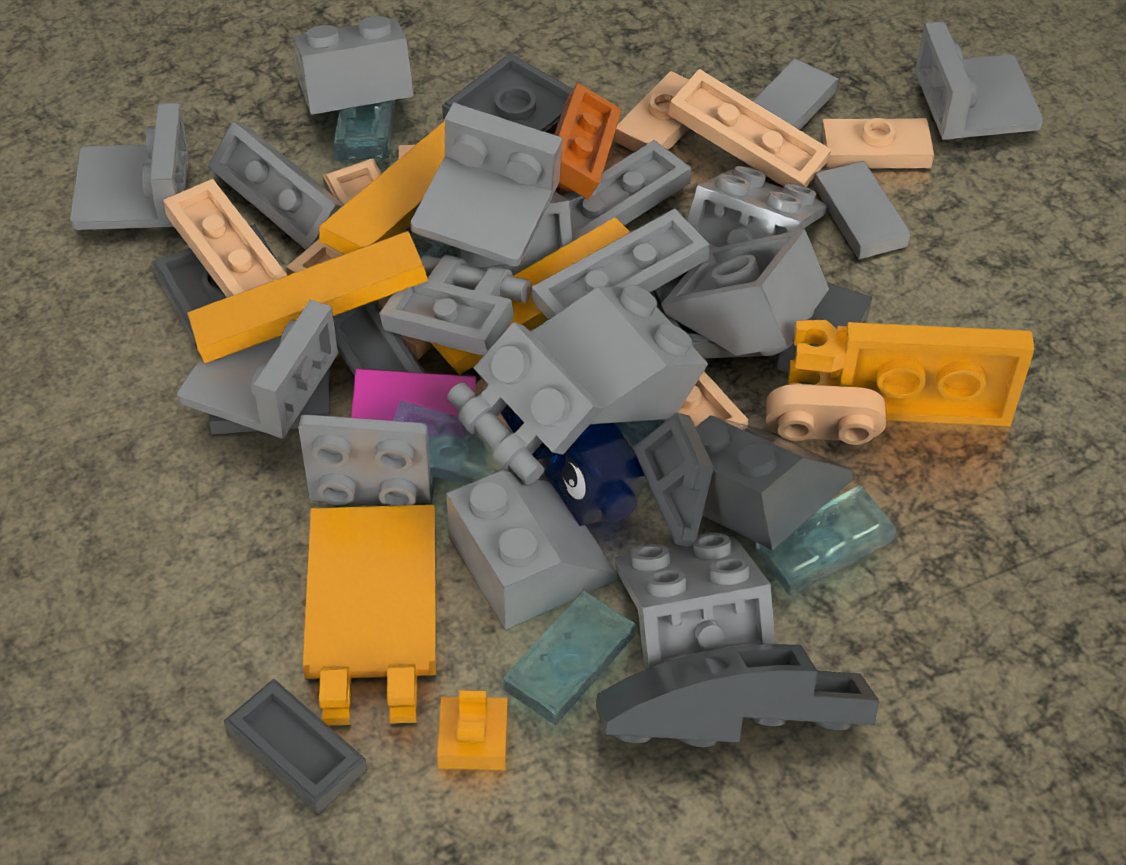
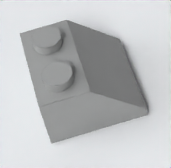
[294,16,414,115]
[661,229,829,356]
[531,285,708,424]
[446,470,617,630]

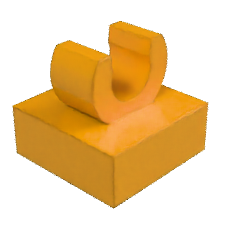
[437,690,508,770]

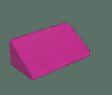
[351,368,476,441]

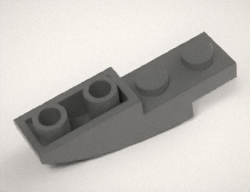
[596,644,879,747]

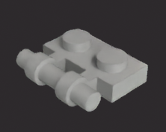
[379,255,532,356]
[447,322,604,485]

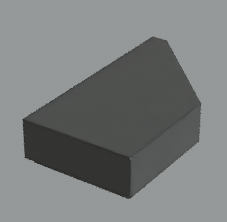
[633,412,714,547]

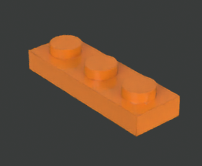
[554,82,622,200]

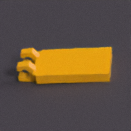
[788,320,1035,427]
[303,505,436,726]

